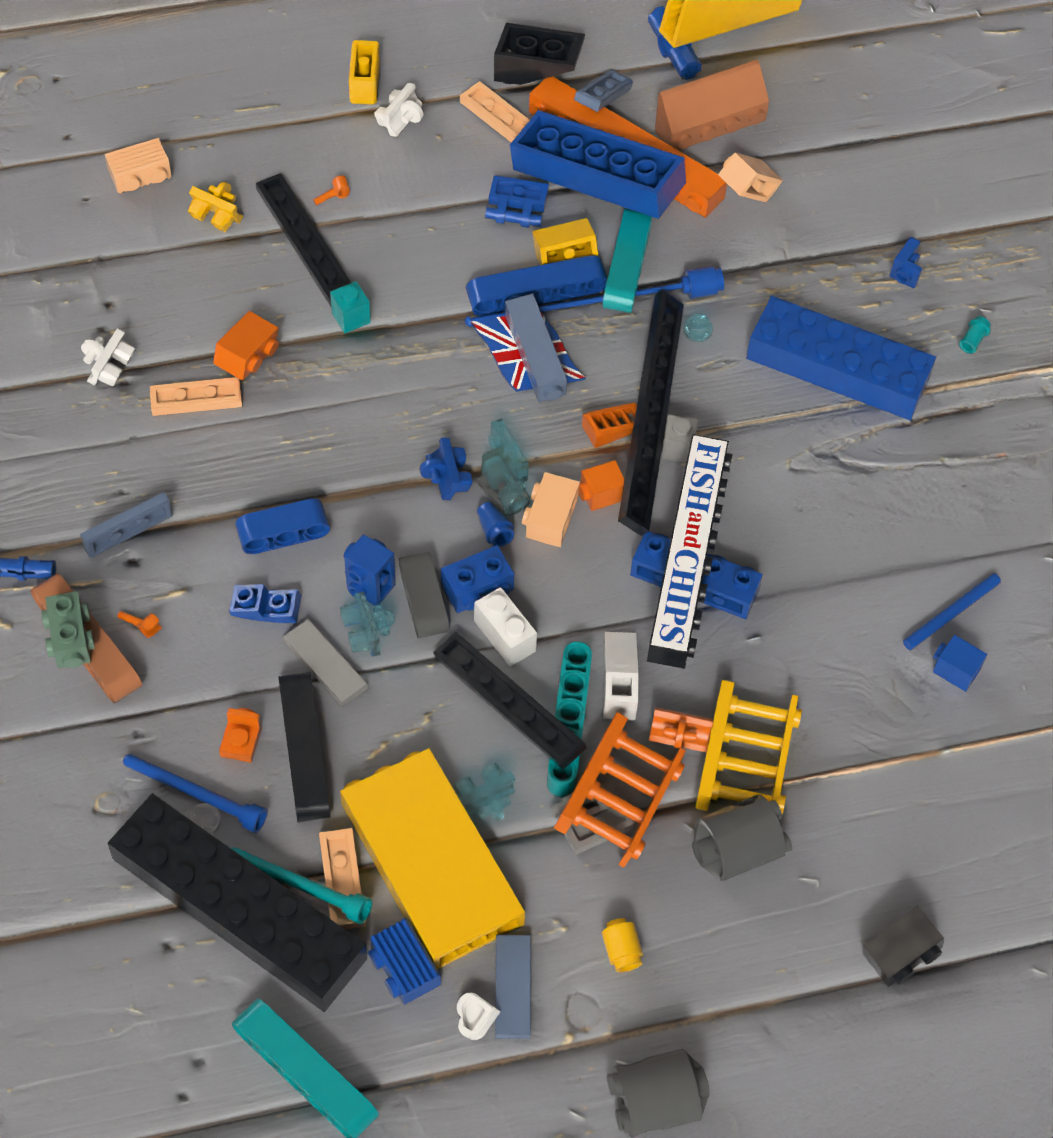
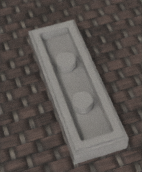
[283,619,368,707]

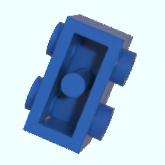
[343,534,396,607]
[441,545,514,614]

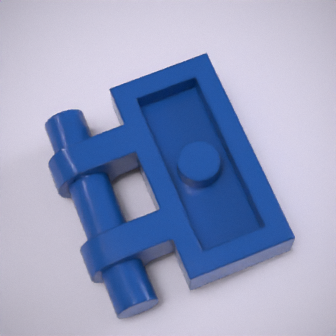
[485,175,549,228]

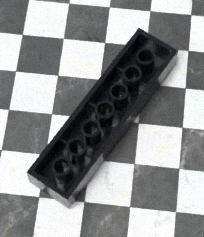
[107,793,367,1013]

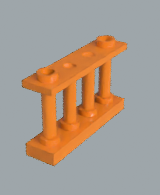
[554,712,686,868]

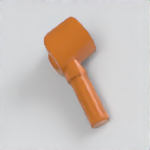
[313,175,350,206]
[117,611,162,638]

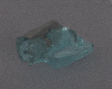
[478,418,530,516]

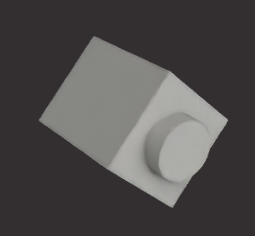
[662,414,698,463]

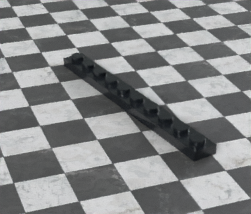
[618,290,684,536]

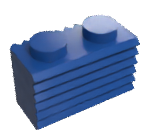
[368,918,441,1005]

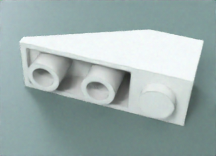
[603,632,638,720]

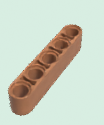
[30,573,142,703]

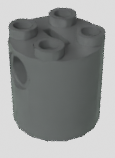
[692,794,792,881]
[606,1049,710,1138]

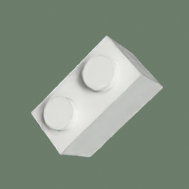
[474,587,537,667]

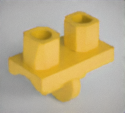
[188,182,243,232]

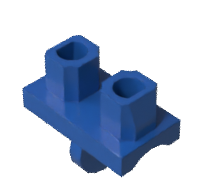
[419,438,473,500]

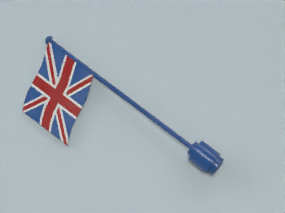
[465,266,724,392]

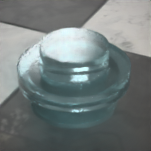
[683,314,713,342]

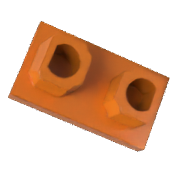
[649,707,713,753]

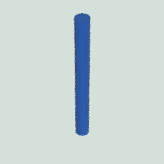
[903,573,1001,650]

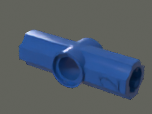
[648,6,702,80]

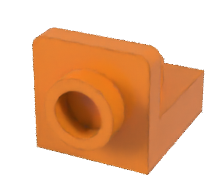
[219,708,262,763]

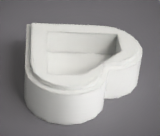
[457,992,501,1040]

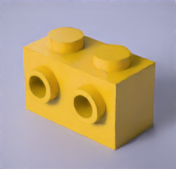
[532,218,598,265]

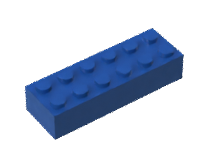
[510,110,686,219]
[746,295,936,421]

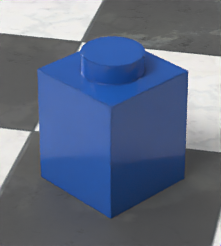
[933,634,988,692]

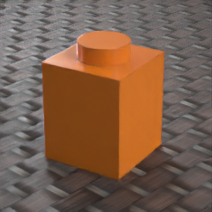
[579,460,625,511]

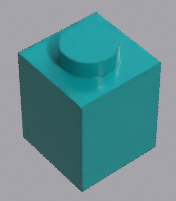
[330,281,371,334]

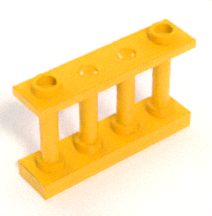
[695,680,802,814]

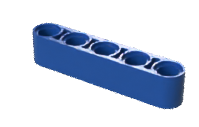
[465,255,608,316]

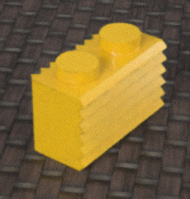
[348,40,380,104]

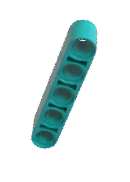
[603,209,652,313]
[547,641,592,797]
[231,998,379,1138]

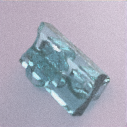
[340,591,396,657]
[454,763,516,821]

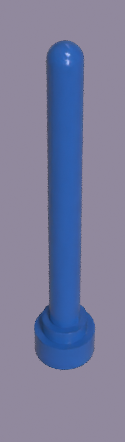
[123,754,268,833]

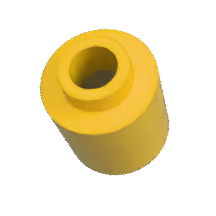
[601,918,643,972]

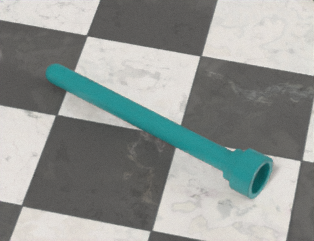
[231,847,372,924]

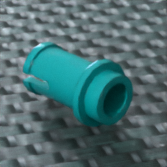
[959,316,991,354]

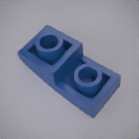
[229,584,302,623]

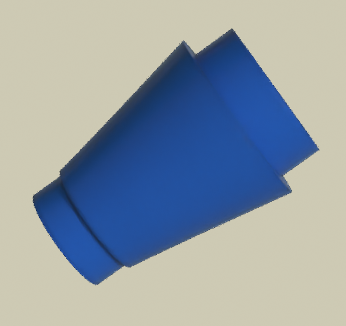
[477,502,514,547]

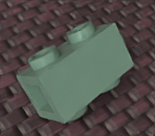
[41,591,95,668]

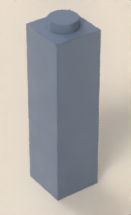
[505,294,567,402]

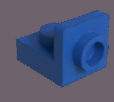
[889,237,922,288]

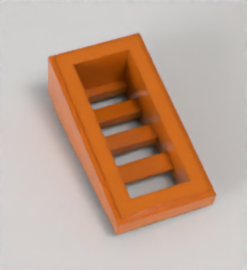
[582,402,637,448]

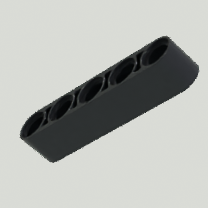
[278,672,331,823]

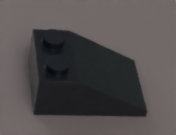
[494,23,585,85]

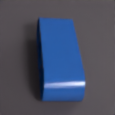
[235,498,330,554]

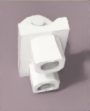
[375,83,424,137]
[81,329,135,386]

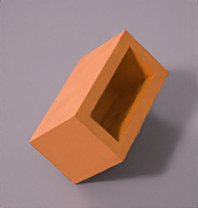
[213,311,279,381]

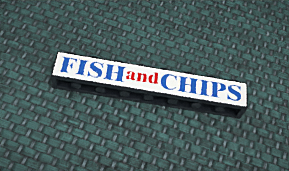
[647,434,733,669]

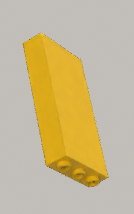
[659,0,802,48]
[340,748,525,969]

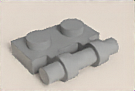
[550,780,635,855]

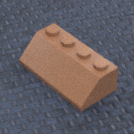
[655,60,769,150]

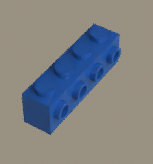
[630,531,763,619]

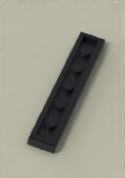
[256,173,351,307]
[433,632,587,770]

